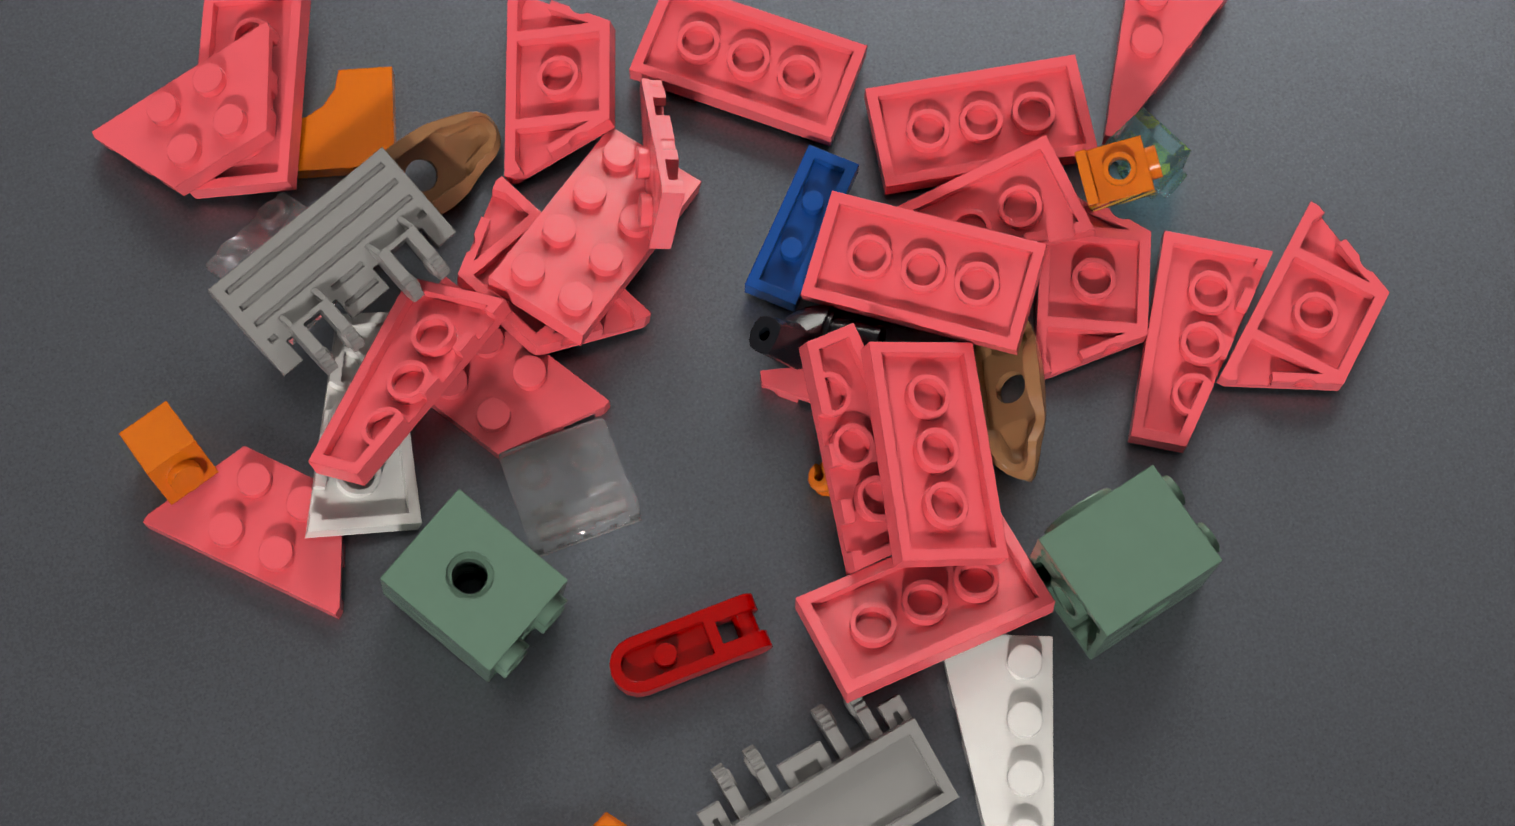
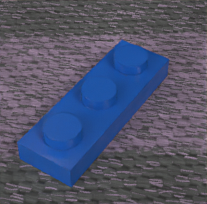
[745,145,859,312]

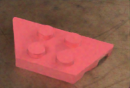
[504,0,616,185]
[92,21,279,196]
[457,176,651,357]
[1034,198,1151,380]
[1216,202,1390,391]
[431,277,610,460]
[143,446,346,619]

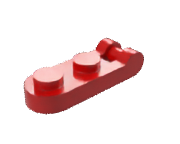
[609,593,773,697]

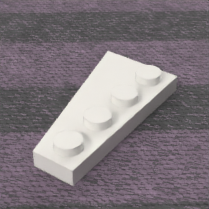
[305,312,422,538]
[943,635,1054,826]

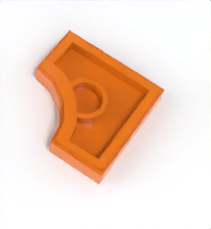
[297,66,397,179]

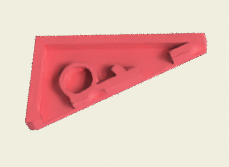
[1102,0,1227,145]

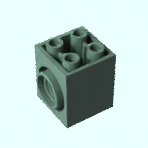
[1029,465,1223,660]
[380,489,568,683]

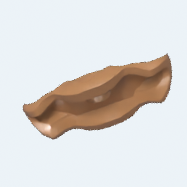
[385,111,501,215]
[973,320,1046,482]

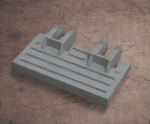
[208,147,456,377]
[696,694,959,826]

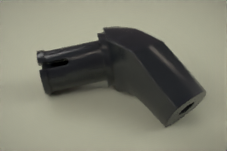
[749,305,886,370]

